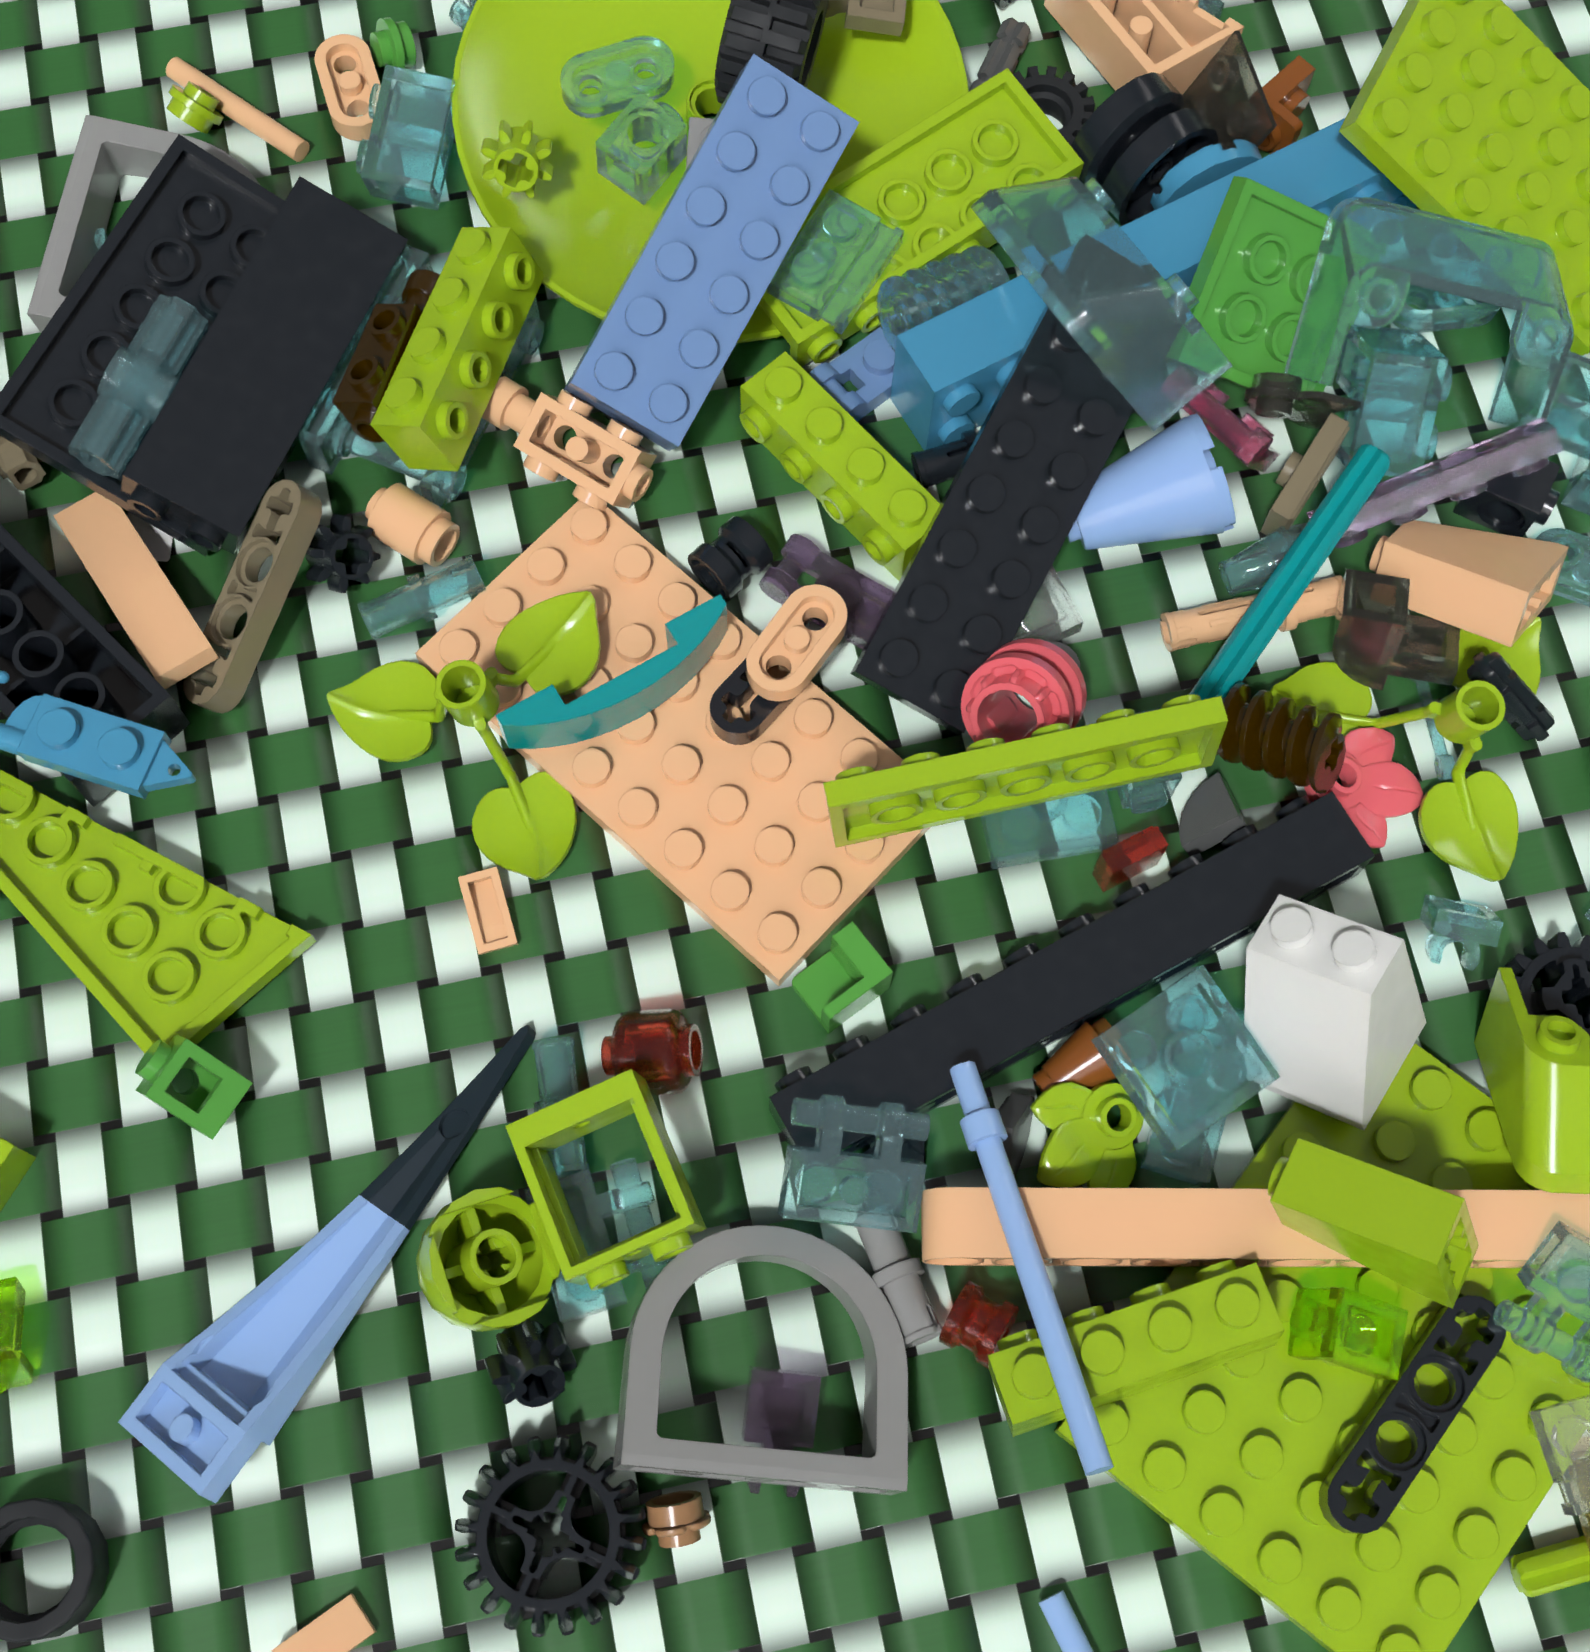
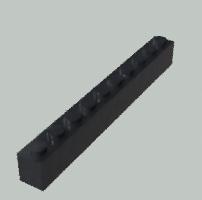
[769,792,1375,1179]

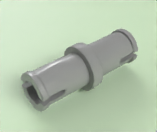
[852,1203,944,1349]

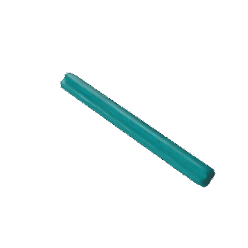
[1189,443,1390,700]

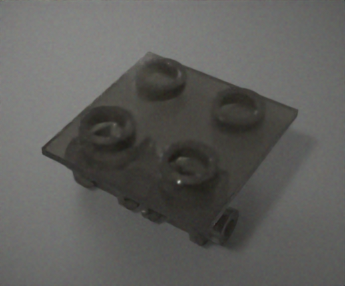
[1182,31,1277,150]

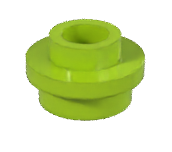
[166,81,224,134]

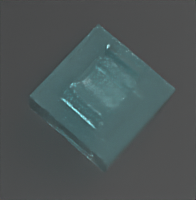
[1419,894,1504,971]

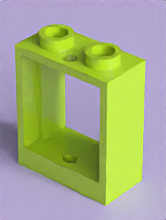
[505,1069,707,1291]

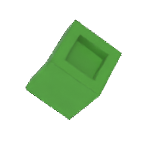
[792,921,893,1034]

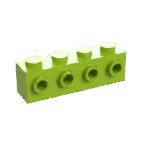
[370,227,545,472]
[739,351,940,581]
[988,1260,1285,1437]

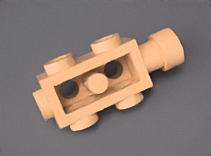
[482,376,657,511]

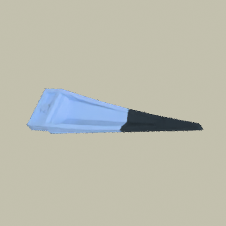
[118,1025,536,1503]

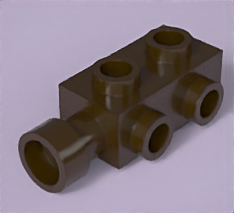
[332,269,440,443]

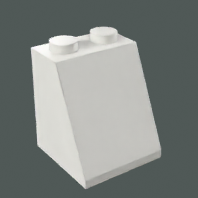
[1243,894,1426,1130]

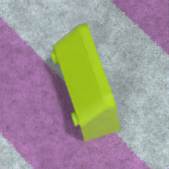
[1474,967,1590,1194]

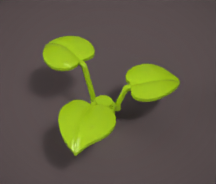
[327,591,601,880]
[1270,617,1541,882]

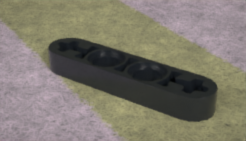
[1319,1295,1506,1534]

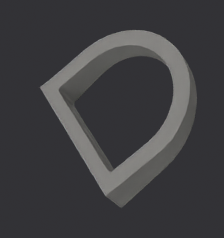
[27,115,260,333]
[613,1225,908,1495]

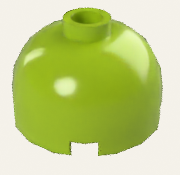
[416,1187,560,1332]

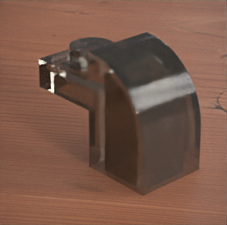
[1332,569,1460,690]

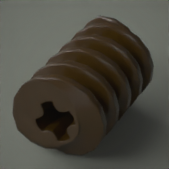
[1216,683,1346,794]

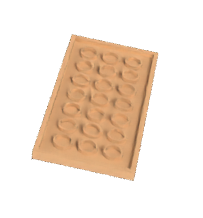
[415,500,931,986]

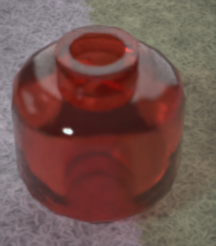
[601,1009,703,1096]

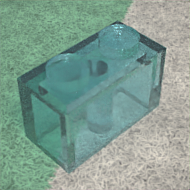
[356,65,456,210]

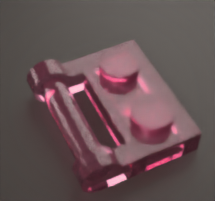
[1157,361,1280,472]

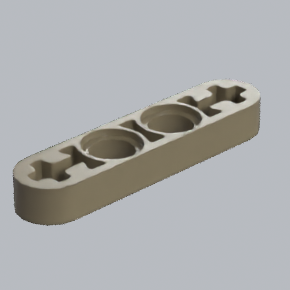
[183,480,322,714]

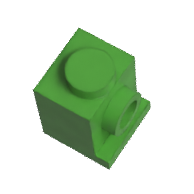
[135,1034,253,1140]

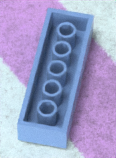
[564,54,859,451]

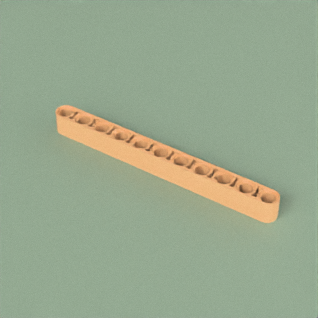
[921,1187,1590,1269]

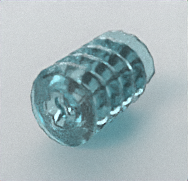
[877,245,1010,352]

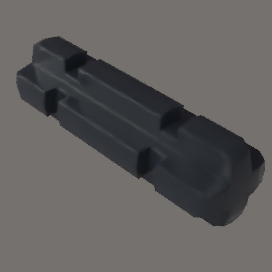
[1467,652,1555,741]

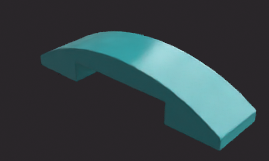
[496,594,728,749]

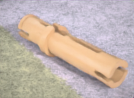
[1160,575,1350,652]

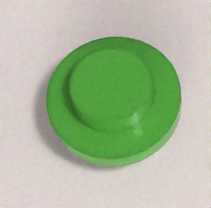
[370,17,416,77]

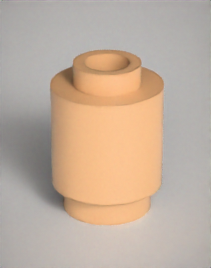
[365,483,460,567]

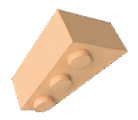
[1044,0,1244,98]

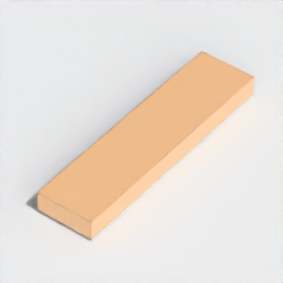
[53,492,219,689]

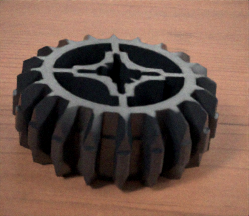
[455,1434,648,1637]

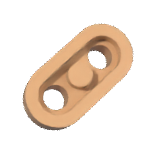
[314,34,388,141]
[746,584,847,702]

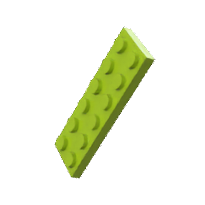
[823,694,1228,848]

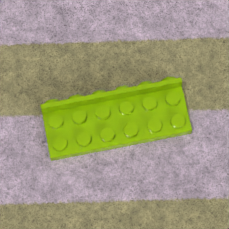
[759,68,1084,367]

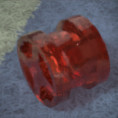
[939,1280,1020,1368]

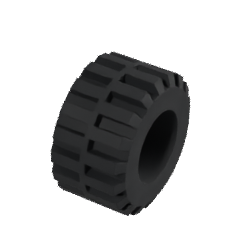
[715,0,829,104]

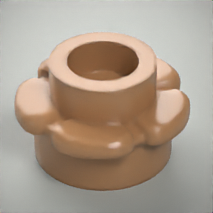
[642,1490,711,1548]

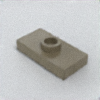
[1260,413,1350,542]

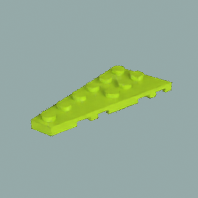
[0,769,317,1053]

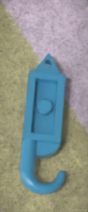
[0,670,196,799]

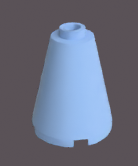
[1067,413,1236,550]

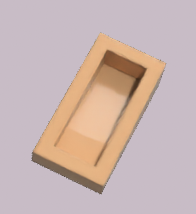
[458,866,518,955]
[271,1594,377,1652]

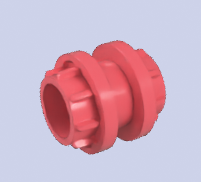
[961,638,1087,743]

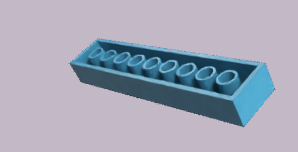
[890,118,1417,450]

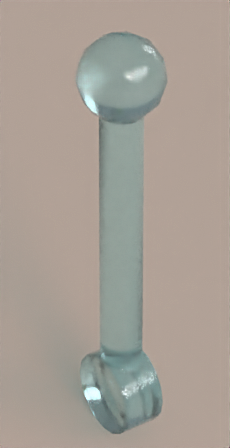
[1407,659,1455,781]

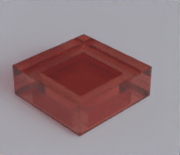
[1092,826,1168,892]

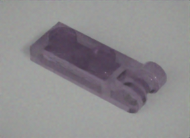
[759,534,894,650]

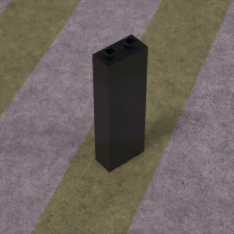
[121,176,408,555]

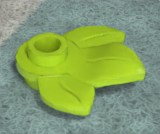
[1030,1082,1144,1188]

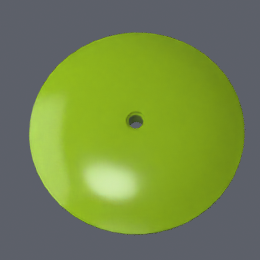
[452,0,968,343]

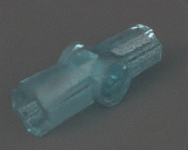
[69,294,208,479]

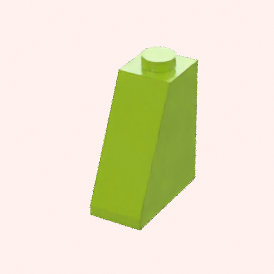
[1268,1138,1479,1309]

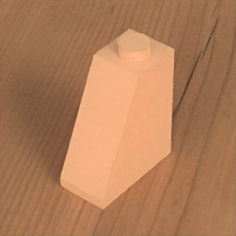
[1369,519,1569,647]

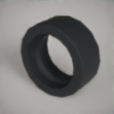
[0,1498,109,1643]

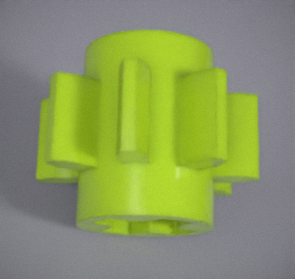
[481,120,553,199]

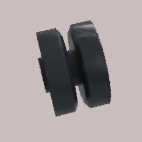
[1071,72,1218,226]

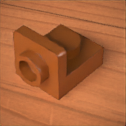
[1241,55,1316,154]

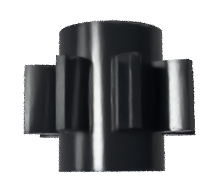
[305,514,381,593]
[484,1318,577,1408]

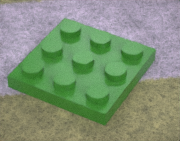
[1163,176,1385,415]

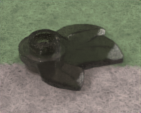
[1244,372,1361,430]

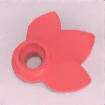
[1304,727,1424,848]

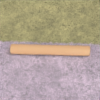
[166,57,309,162]

